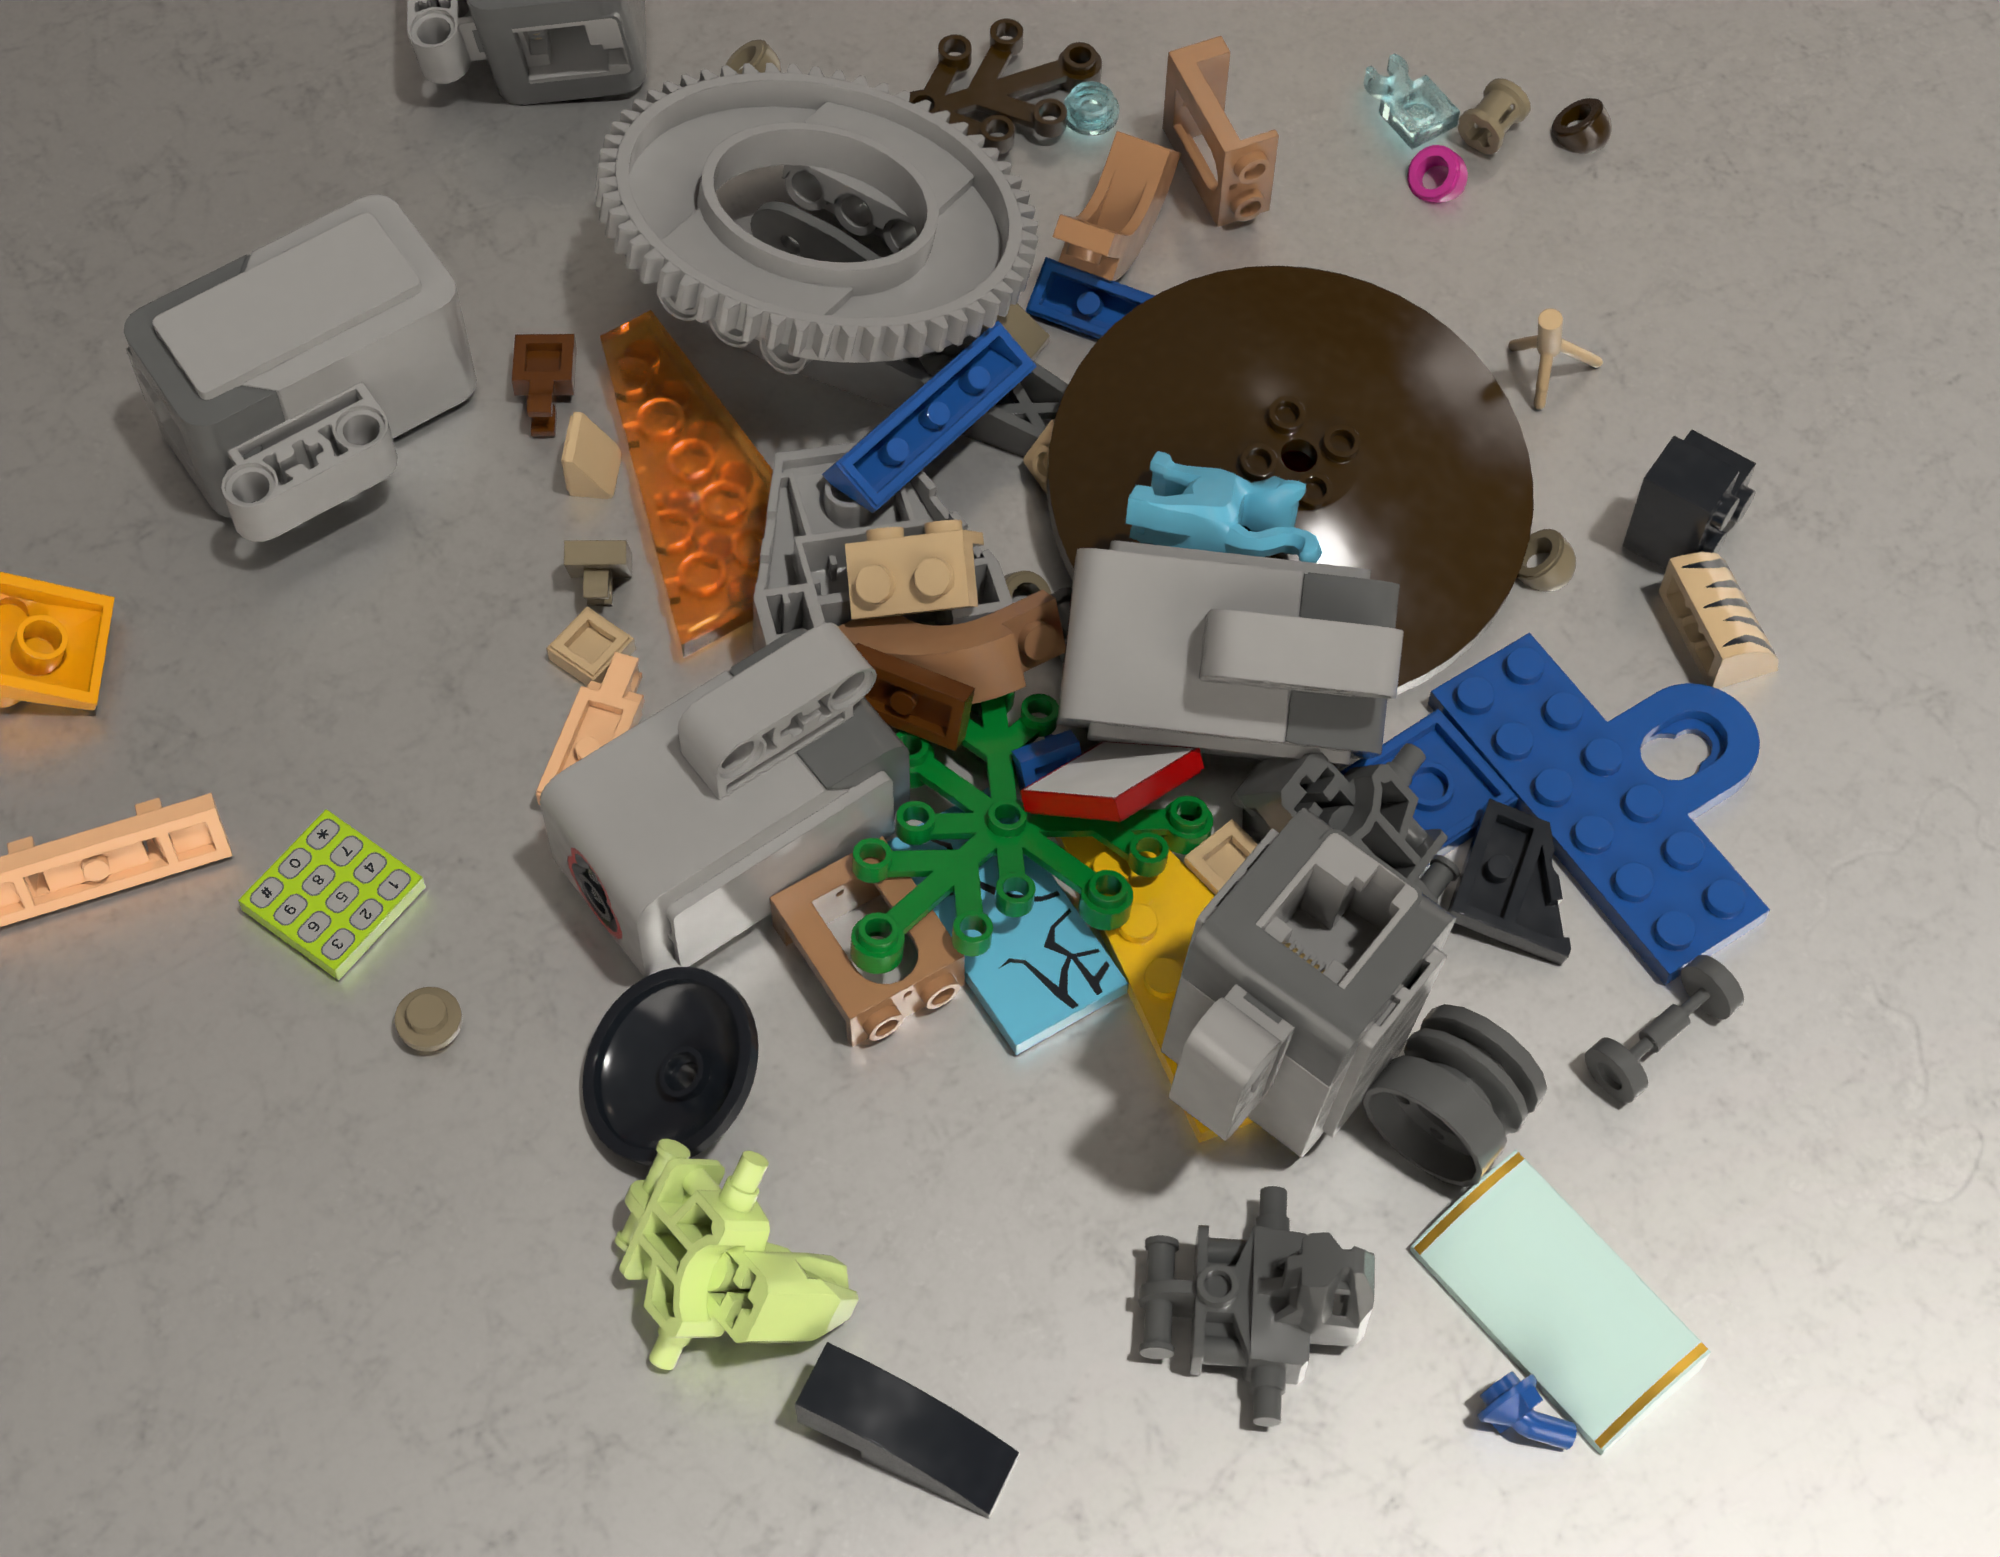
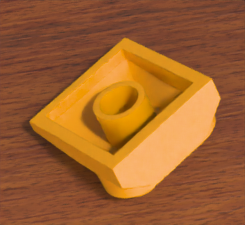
[0,572,115,711]

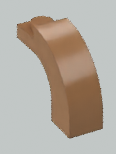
[1052,131,1181,281]
[838,590,1066,704]

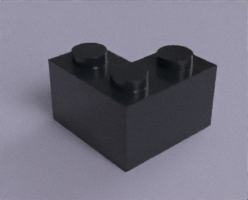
[1622,429,1756,570]

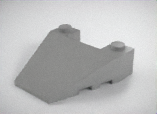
[753,442,1013,653]

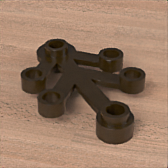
[909,18,1102,154]

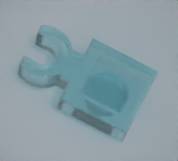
[1364,53,1460,150]

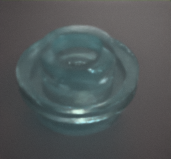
[1064,81,1119,136]

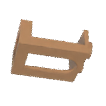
[1162,36,1279,227]
[770,836,965,1047]

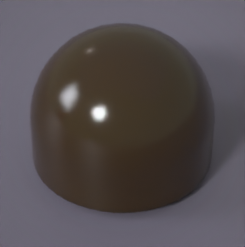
[1551,98,1612,154]

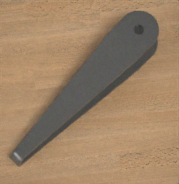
[706,201,1068,457]

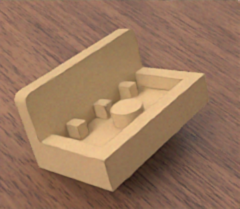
[845,520,984,620]

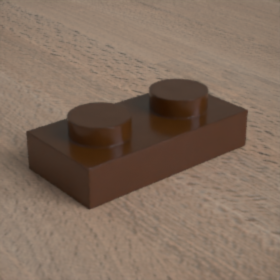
[855,643,975,751]

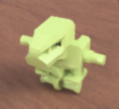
[615,1139,859,1370]

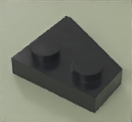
[1447,799,1571,965]

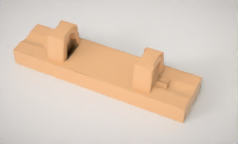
[0,793,233,927]

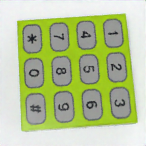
[238,809,426,981]

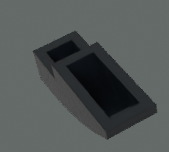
[795,1342,1019,1519]

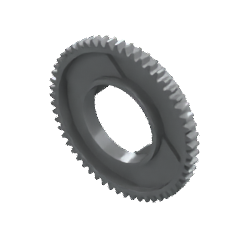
[595,63,1038,374]

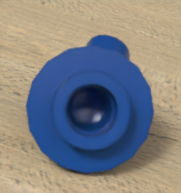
[1477,1371,1577,1450]

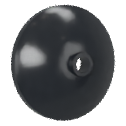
[582,967,759,1166]

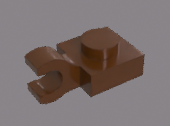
[512,334,577,436]

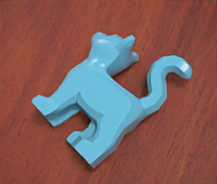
[1126,451,1323,563]

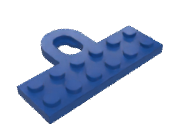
[1428,632,1770,985]

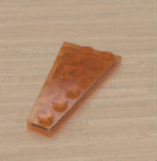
[600,310,773,658]

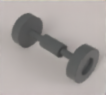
[1585,955,1744,1103]

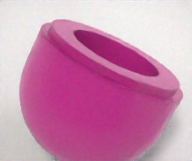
[1407,145,1468,203]

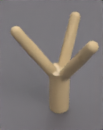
[1509,308,1603,410]

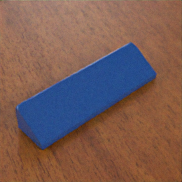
[1025,257,1154,339]
[822,320,1037,513]

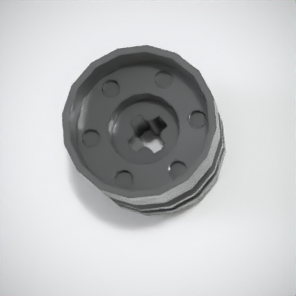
[1363,1004,1547,1187]

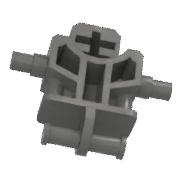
[1231,743,1460,905]
[1138,1186,1375,1426]

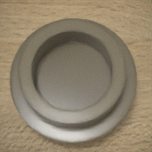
[395,987,462,1052]

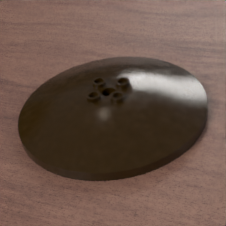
[1046,266,1534,695]

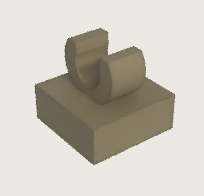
[564,540,632,606]

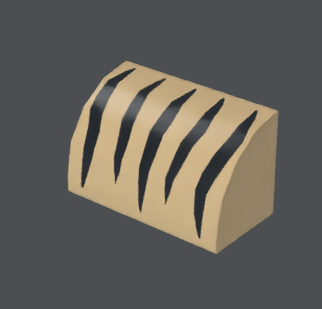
[1659,552,1779,689]

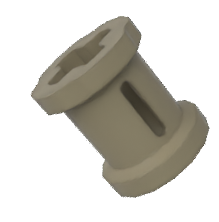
[1457,78,1531,154]

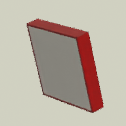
[1020,741,1204,822]

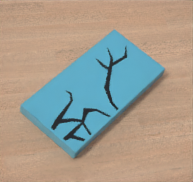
[887,787,1128,1056]

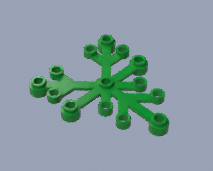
[850,691,1213,974]

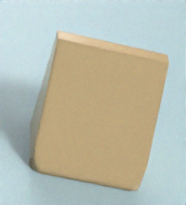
[561,412,622,499]

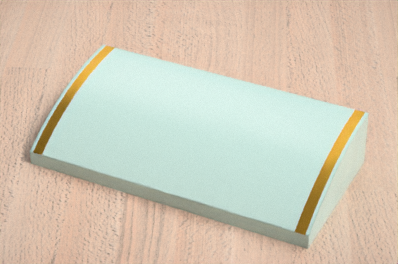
[1410,1150,1711,1456]

